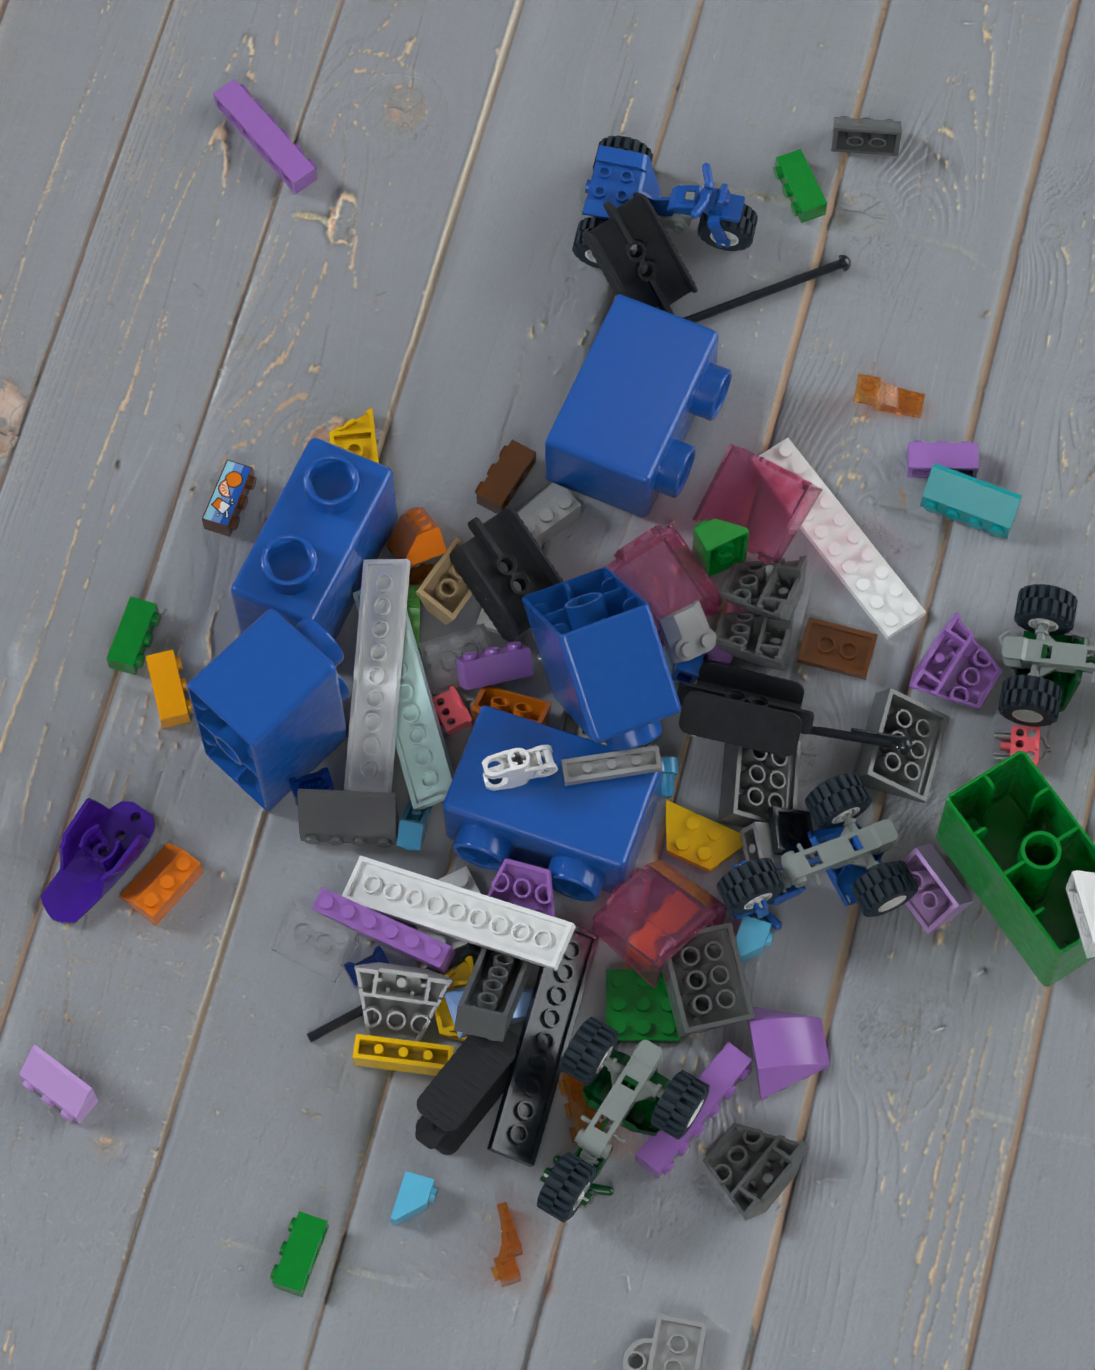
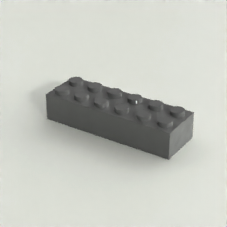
[454,947,534,1042]

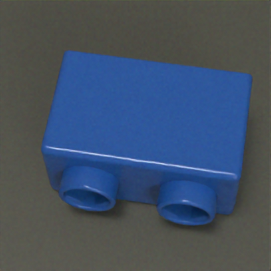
[545,294,732,518]
[231,438,398,640]
[522,567,681,751]
[187,609,350,811]
[443,705,663,902]

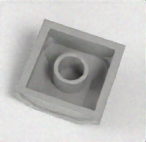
[657,600,717,663]

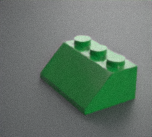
[692,518,749,580]

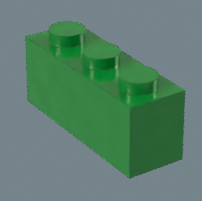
[773,149,827,223]
[106,596,161,675]
[270,1211,329,1297]

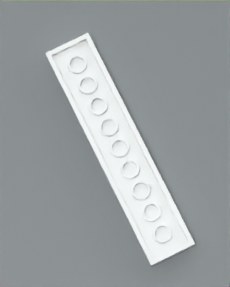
[750,438,926,640]
[344,559,411,793]
[342,856,576,971]

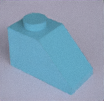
[735,916,774,963]
[390,1171,438,1226]

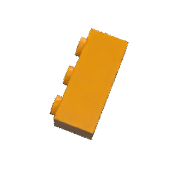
[146,649,193,729]

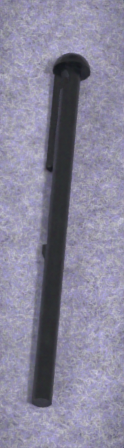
[683,255,851,323]
[809,726,912,754]
[306,943,481,1043]

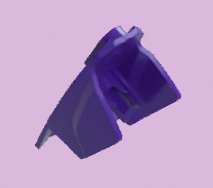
[40,798,156,924]

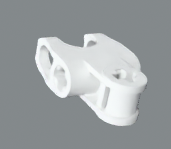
[482,745,558,791]

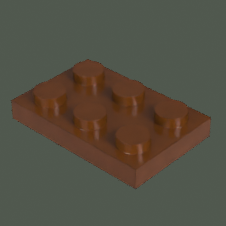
[797,617,878,680]

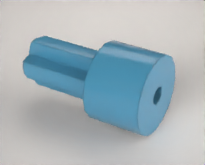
[660,757,679,798]

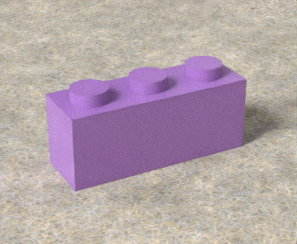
[907,440,979,478]
[455,641,534,690]

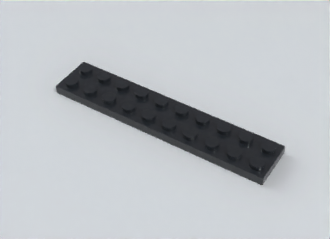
[487,918,600,1167]

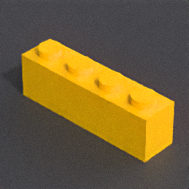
[352,1034,455,1076]

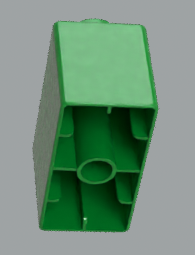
[936,751,1095,987]

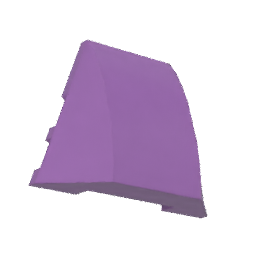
[909,612,1002,710]
[487,858,555,917]
[747,1007,830,1101]

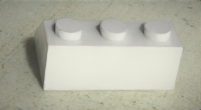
[1066,870,1095,958]

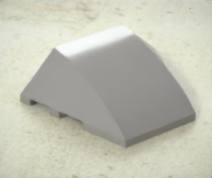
[355,962,453,1042]

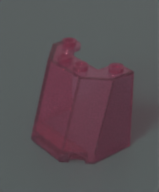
[693,444,823,565]
[605,524,722,647]
[592,860,727,988]

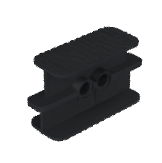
[582,192,698,315]
[449,507,564,642]
[677,662,815,756]
[415,1028,520,1155]

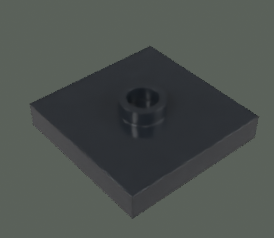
[768,806,817,860]

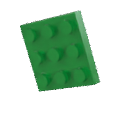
[606,969,680,1043]

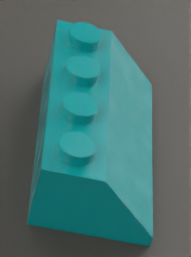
[920,463,1022,538]

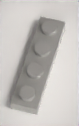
[561,745,662,786]

